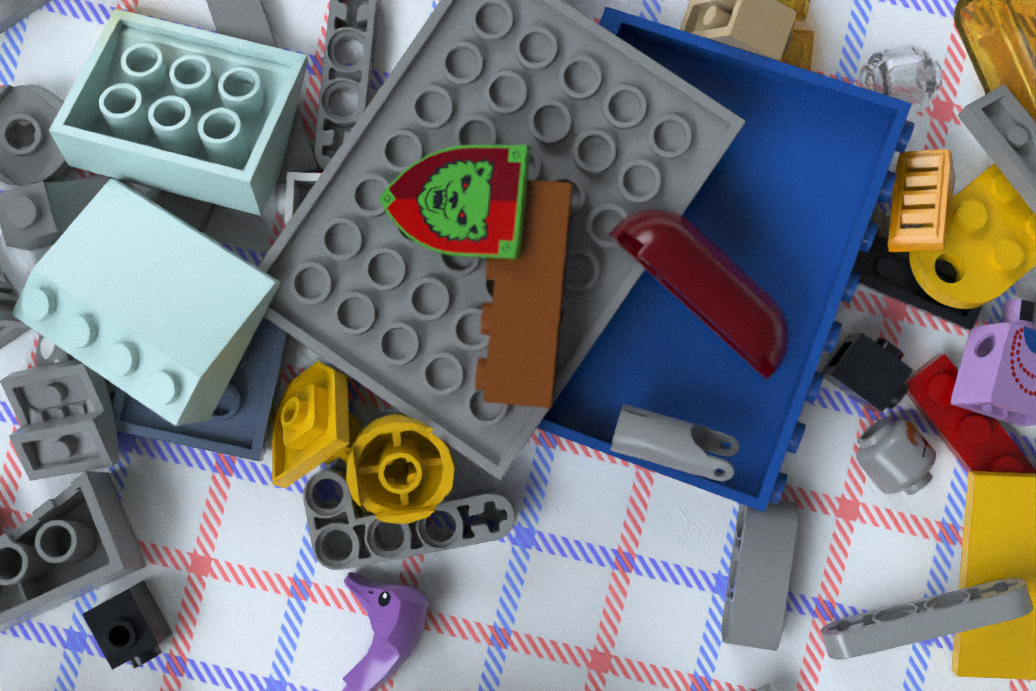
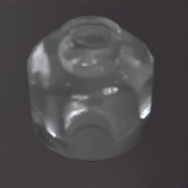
[858,45,942,113]

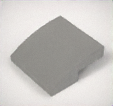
[0,359,119,481]

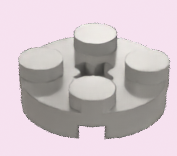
[0,84,70,187]

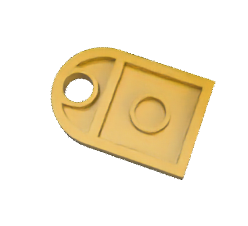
[909,163,1036,309]

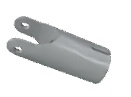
[611,404,739,481]

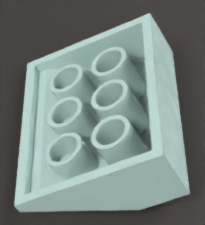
[49,8,308,216]
[11,178,281,426]

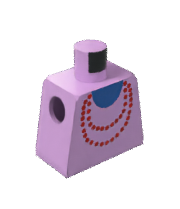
[951,299,1036,427]

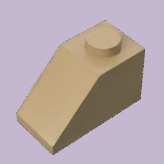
[679,0,797,61]

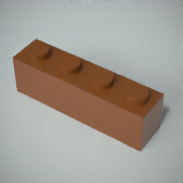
[475,180,573,408]

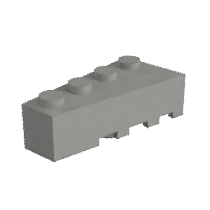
[0,470,146,633]

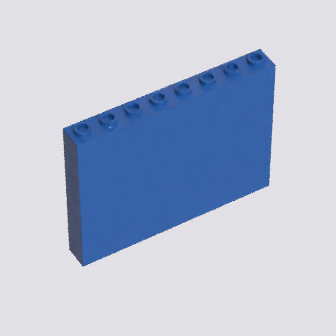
[537,6,915,513]

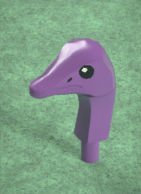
[342,572,429,691]

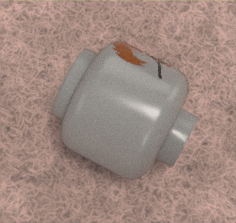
[856,417,936,495]

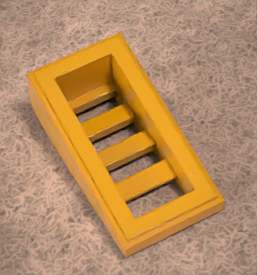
[888,149,956,252]

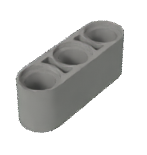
[721,500,799,651]

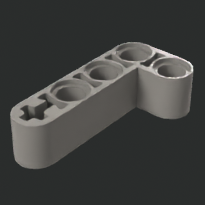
[303,467,515,570]

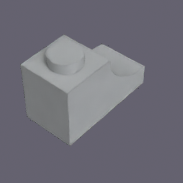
[0,175,115,251]

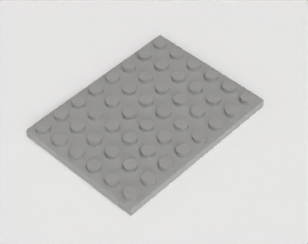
[257,0,746,480]

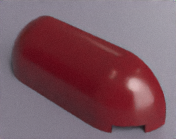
[608,209,789,381]

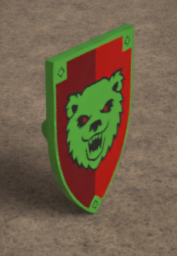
[379,145,531,260]

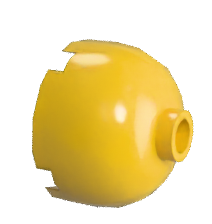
[346,413,454,524]

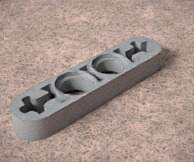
[314,0,379,171]
[820,578,1034,660]

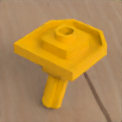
[272,361,363,489]

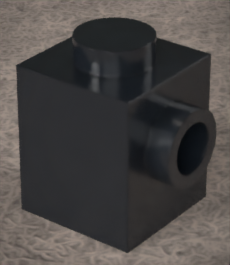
[821,333,913,412]
[82,580,173,670]

